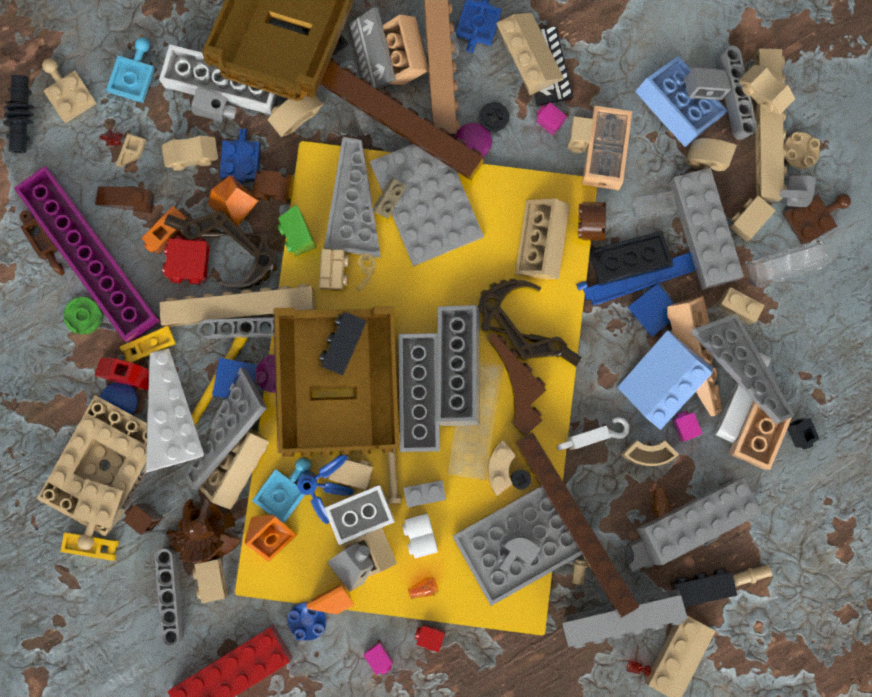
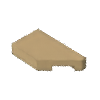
[116,133,147,168]

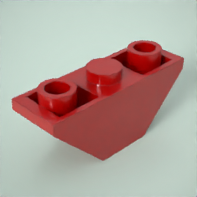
[94,358,149,391]

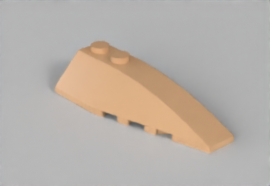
[667,296,722,416]

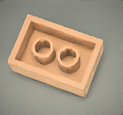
[382,14,429,85]
[728,401,792,470]

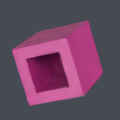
[536,102,567,136]
[672,411,703,441]
[363,641,393,675]

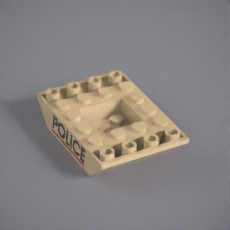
[37,395,147,536]

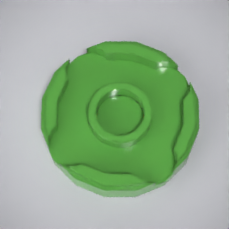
[64,297,103,335]

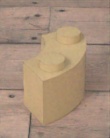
[739,65,795,115]
[268,96,323,137]
[162,135,218,171]
[684,138,737,171]
[487,441,515,496]
[620,441,679,466]

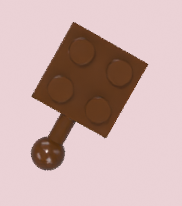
[783,194,851,246]

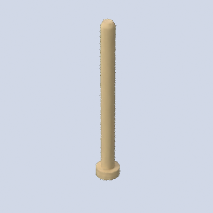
[388,449,402,504]

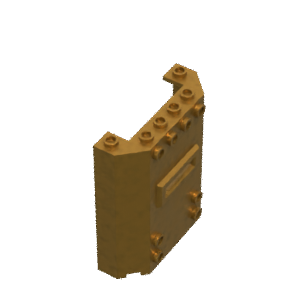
[202,0,355,101]
[273,306,399,457]

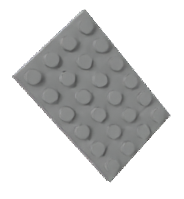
[370,144,484,267]
[453,487,581,606]

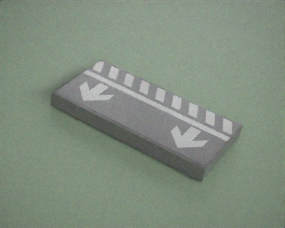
[349,7,396,89]

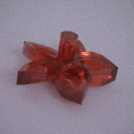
[99,130,122,146]

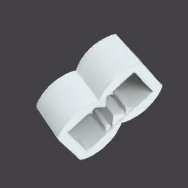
[402,513,438,558]

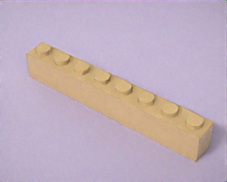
[754,49,787,201]
[159,284,316,327]

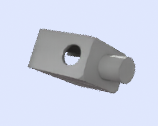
[191,87,237,122]
[327,543,374,592]

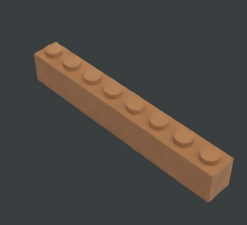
[424,0,460,135]

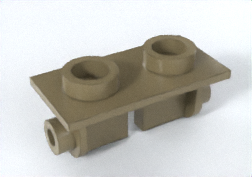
[373,177,407,219]

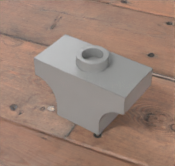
[626,538,653,572]

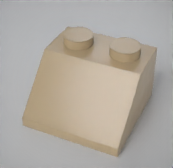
[342,528,397,576]

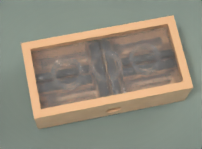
[582,106,632,190]

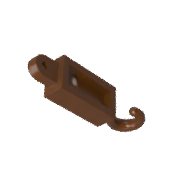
[20,211,65,276]

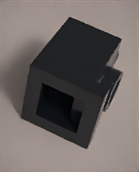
[787,418,819,449]

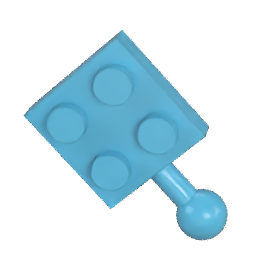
[106,37,155,103]
[252,457,311,523]

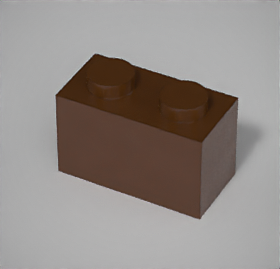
[123,503,163,535]

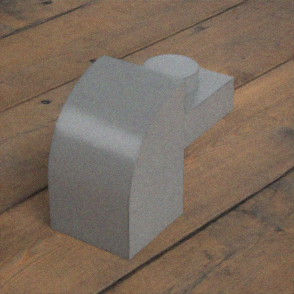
[780,176,816,207]
[498,537,541,572]

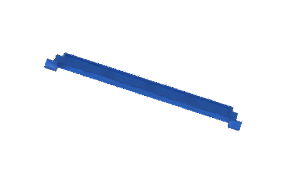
[576,252,696,306]

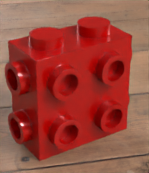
[162,236,210,285]

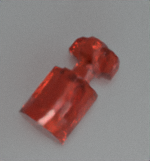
[626,660,651,676]

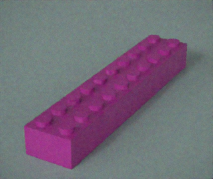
[14,166,160,343]

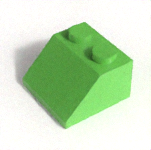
[277,205,316,256]

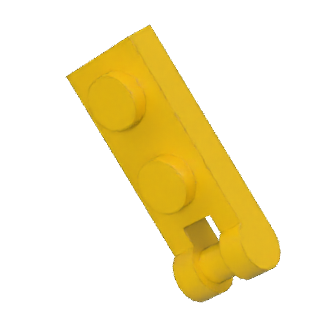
[120,326,177,363]
[60,532,119,561]

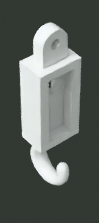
[556,417,630,451]

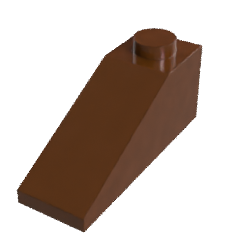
[95,186,155,213]

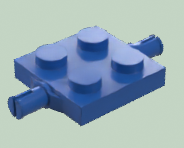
[455,0,502,53]
[219,129,261,184]

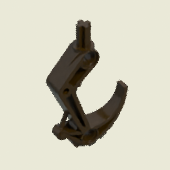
[164,211,278,289]
[477,279,582,367]

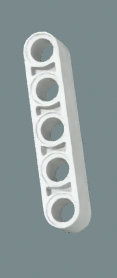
[715,353,771,443]

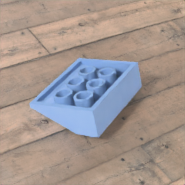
[635,56,728,147]
[617,330,713,430]

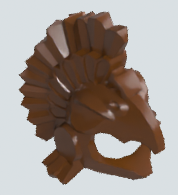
[166,498,239,564]

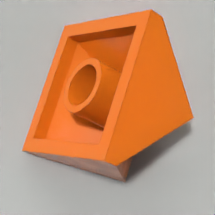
[208,175,259,226]
[244,514,297,562]
[306,583,354,614]

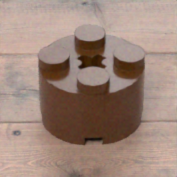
[253,170,294,203]
[578,202,606,241]

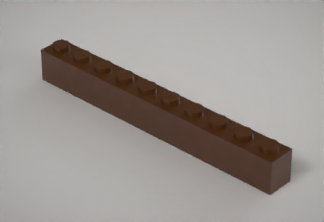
[320,58,484,180]
[516,432,639,619]

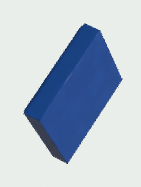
[628,283,675,337]
[212,357,258,398]

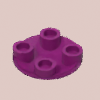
[455,123,492,157]
[255,355,276,393]

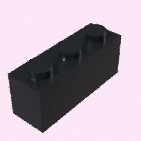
[318,311,367,375]
[670,568,737,607]

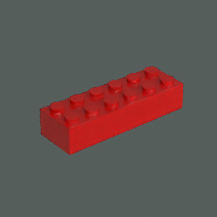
[167,625,293,697]

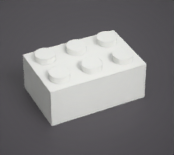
[324,485,395,545]

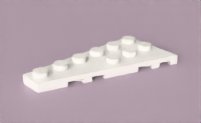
[146,349,204,473]

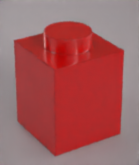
[414,623,445,653]

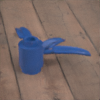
[297,455,354,524]

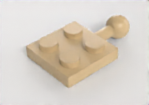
[42,58,97,123]
[73,479,125,550]

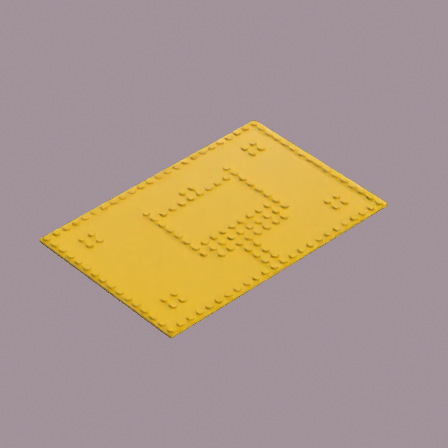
[235,141,597,635]

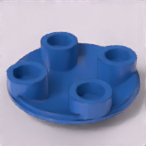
[100,382,138,415]
[288,602,326,641]

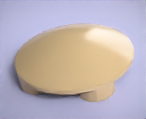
[784,132,820,169]

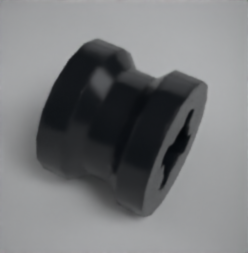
[510,470,531,489]

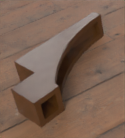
[487,333,546,436]

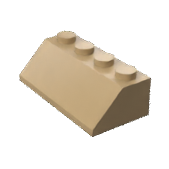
[496,13,564,95]
[515,198,570,279]
[199,428,269,510]
[644,615,715,697]

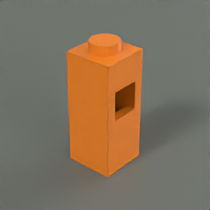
[141,206,187,254]

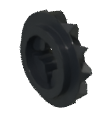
[479,102,509,132]

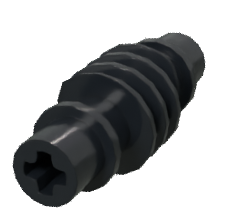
[3,75,34,154]

